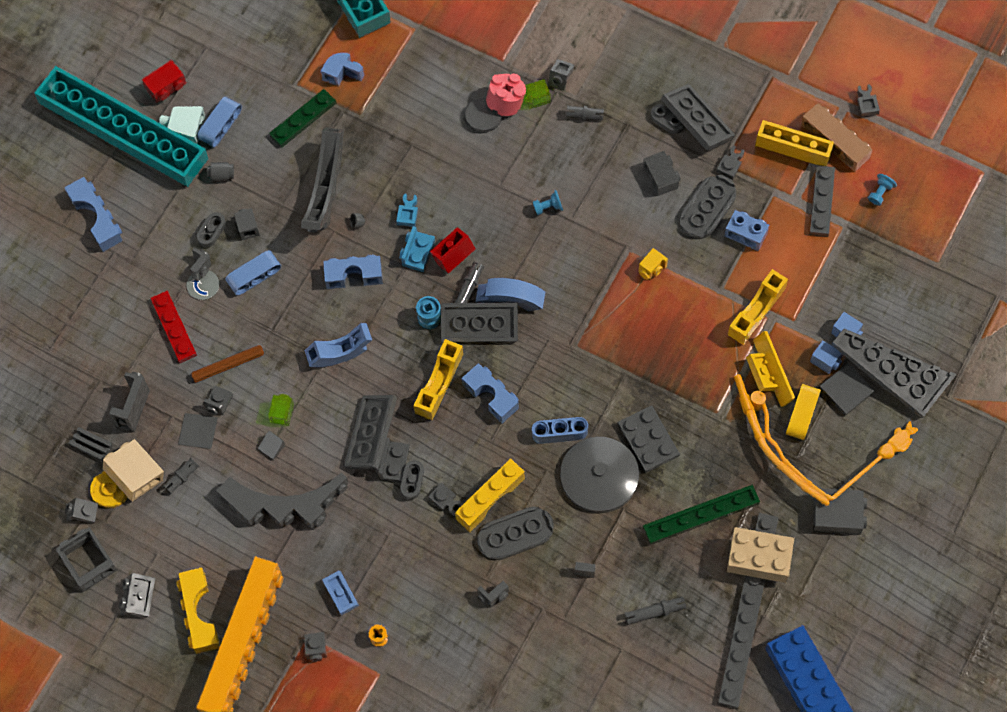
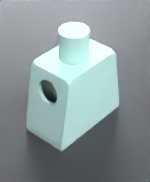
[159,106,205,144]

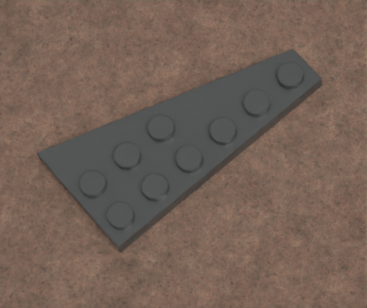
[831,329,956,418]

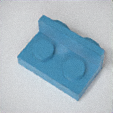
[399,226,435,272]

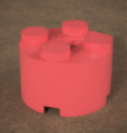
[486,74,526,116]

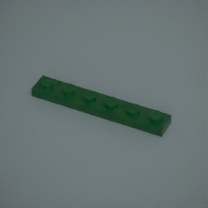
[643,484,760,545]

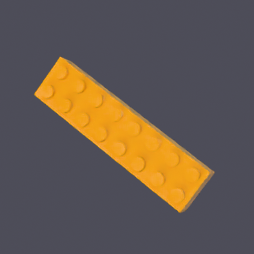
[197,557,284,712]

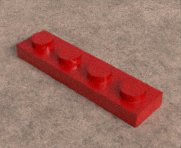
[151,290,197,363]

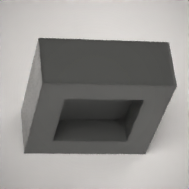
[574,562,596,578]

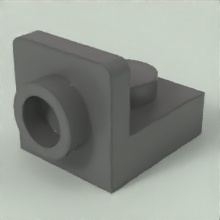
[548,59,574,90]
[204,386,233,415]
[304,632,327,662]

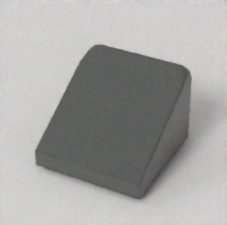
[258,431,285,460]

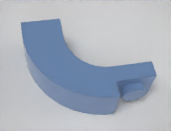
[476,278,545,311]
[304,323,372,367]

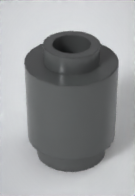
[207,162,234,181]

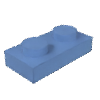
[322,570,359,615]

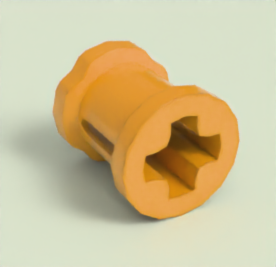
[369,625,388,647]

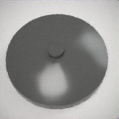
[560,437,639,513]

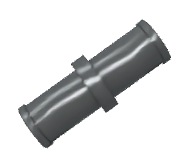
[566,105,604,121]
[163,458,199,494]

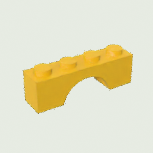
[728,269,788,345]
[413,339,464,420]
[455,458,525,532]
[177,568,220,654]

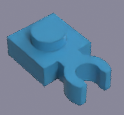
[396,194,418,227]

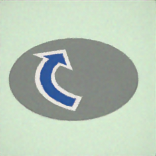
[187,271,219,300]

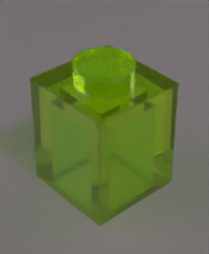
[523,79,551,109]
[268,394,294,426]

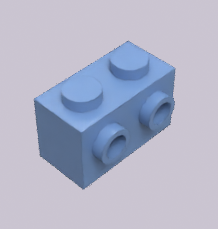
[724,210,769,251]

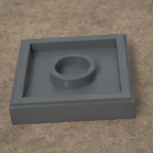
[819,363,875,416]

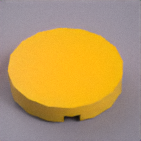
[90,471,128,509]

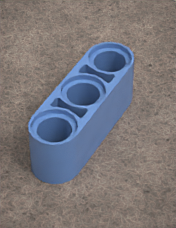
[197,97,242,147]
[225,250,281,295]
[532,417,588,444]

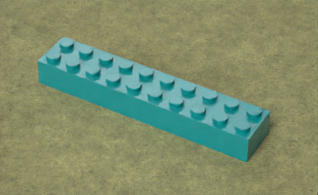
[34,66,209,187]

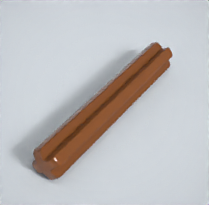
[191,345,264,382]

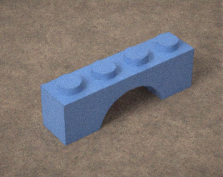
[64,177,122,252]

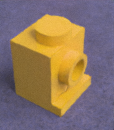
[638,248,668,280]

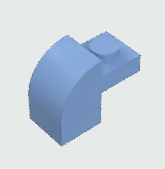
[321,53,364,86]

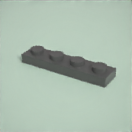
[810,165,835,237]

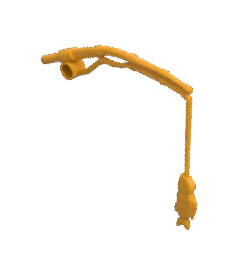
[734,374,918,506]

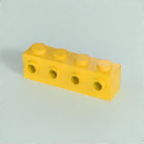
[755,120,834,166]

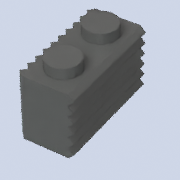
[643,151,681,196]

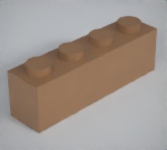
[801,103,872,172]

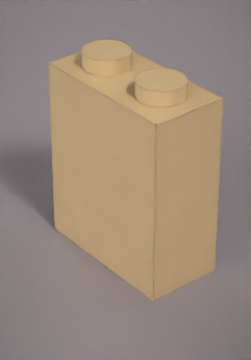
[103,439,164,502]

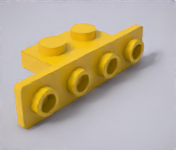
[746,331,795,407]

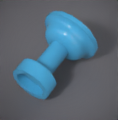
[868,174,897,206]
[533,190,563,215]

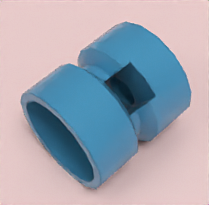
[416,296,441,329]

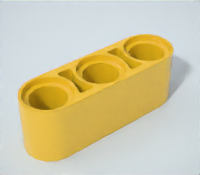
[785,384,821,440]

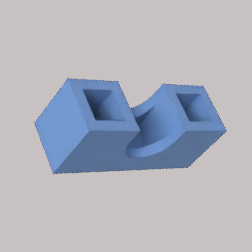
[323,255,383,289]
[810,312,863,374]
[462,363,519,423]

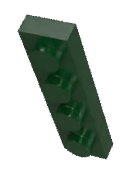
[269,89,336,148]

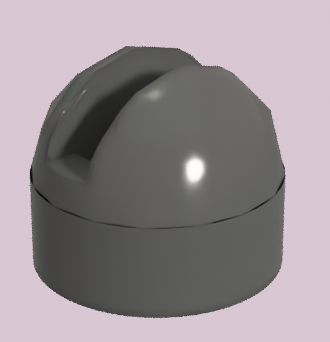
[350,213,365,228]

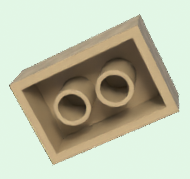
[727,527,794,583]

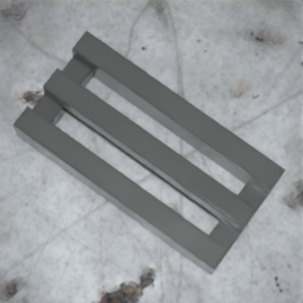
[69,427,113,462]

